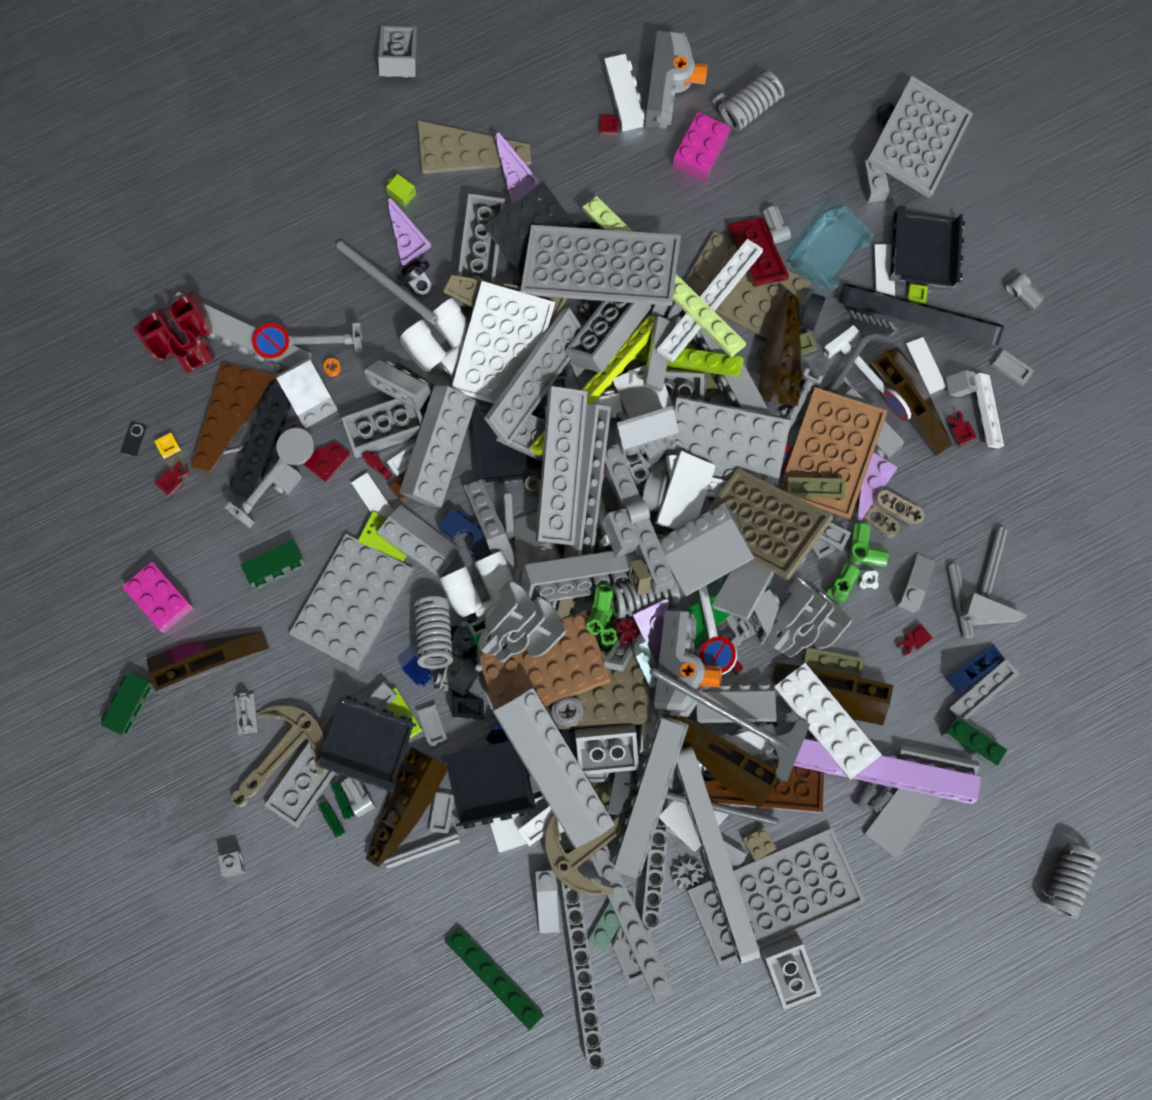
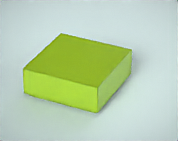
[907,284,928,304]

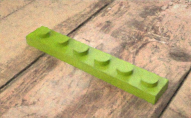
[633,343,744,377]

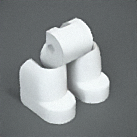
[400,298,470,381]
[439,551,513,620]

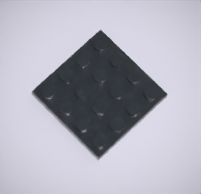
[484,181,577,277]

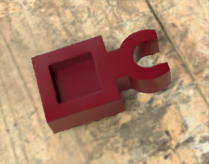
[947,411,977,447]
[362,451,393,481]
[155,462,190,497]
[615,618,637,646]
[897,623,933,656]

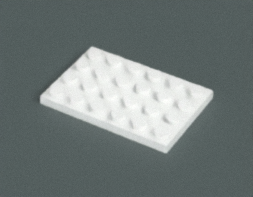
[452,281,555,404]

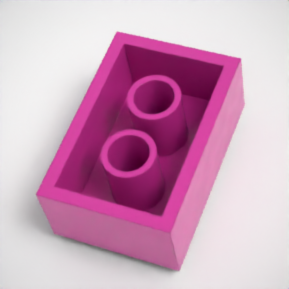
[673,112,731,181]
[122,562,193,633]

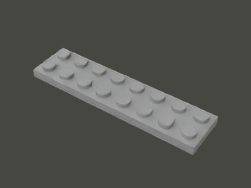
[484,308,582,445]
[535,386,588,545]

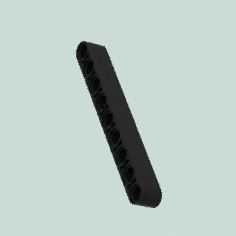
[838,283,1004,345]

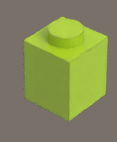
[386,174,416,207]

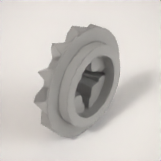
[552,697,584,728]
[672,858,704,890]

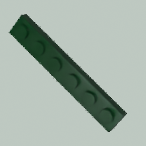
[445,928,544,1031]

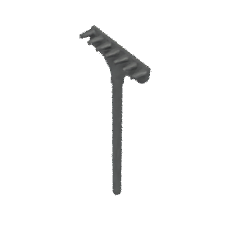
[790,309,899,454]
[649,668,810,782]
[607,771,779,825]

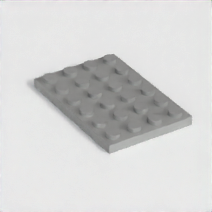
[867,76,973,198]
[664,396,792,487]
[289,534,413,671]

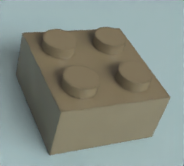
[629,559,652,596]
[557,598,575,620]
[742,827,777,862]

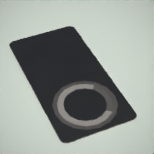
[121,421,147,456]

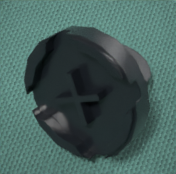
[395,258,431,295]
[450,620,477,659]

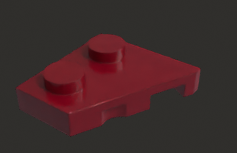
[302,442,351,484]

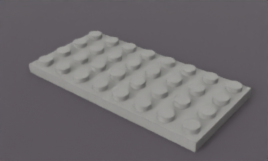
[521,225,681,306]
[687,828,866,966]

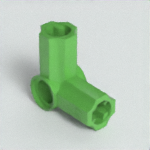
[848,523,889,567]
[826,563,860,604]
[586,584,614,635]
[597,617,626,651]

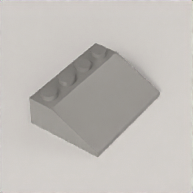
[658,503,754,596]

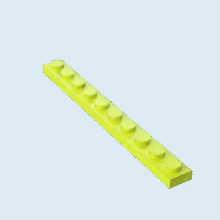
[529,315,656,456]

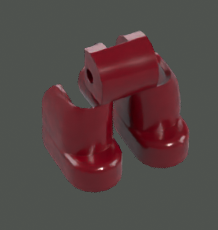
[134,290,214,373]

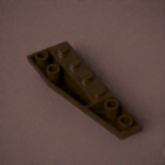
[759,290,802,406]
[869,347,952,456]
[146,631,270,695]
[771,662,894,726]
[674,716,778,809]
[366,747,449,867]

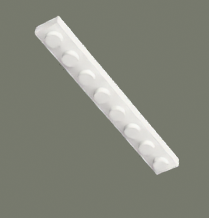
[657,239,763,362]

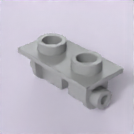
[726,615,756,642]
[433,652,461,692]
[234,693,258,735]

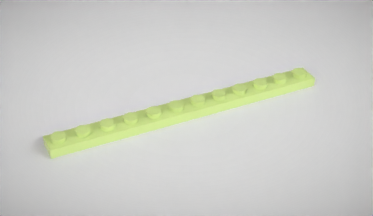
[583,196,746,357]

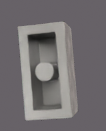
[862,159,889,203]
[602,509,640,557]

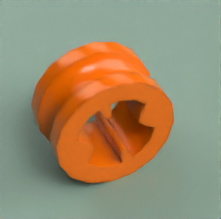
[323,358,341,377]

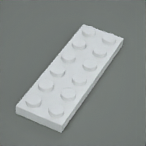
[774,663,882,780]

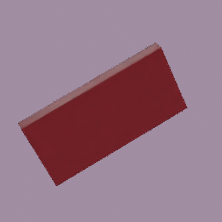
[727,217,789,287]

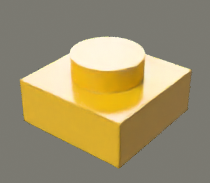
[154,433,181,459]

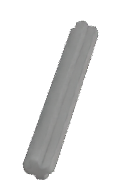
[979,527,1008,599]
[948,563,974,638]
[384,832,460,868]

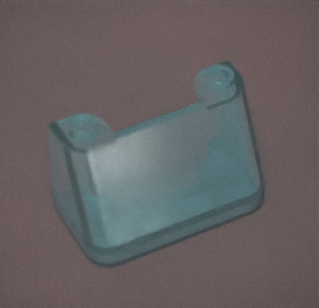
[787,204,874,291]

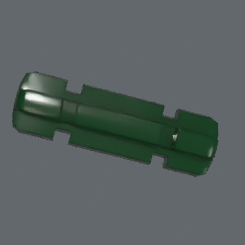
[331,782,354,820]
[318,801,345,838]

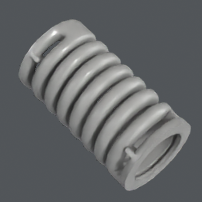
[719,70,784,132]
[610,575,680,619]
[414,596,453,669]
[1043,843,1101,919]

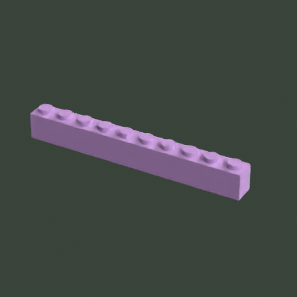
[793,738,981,804]

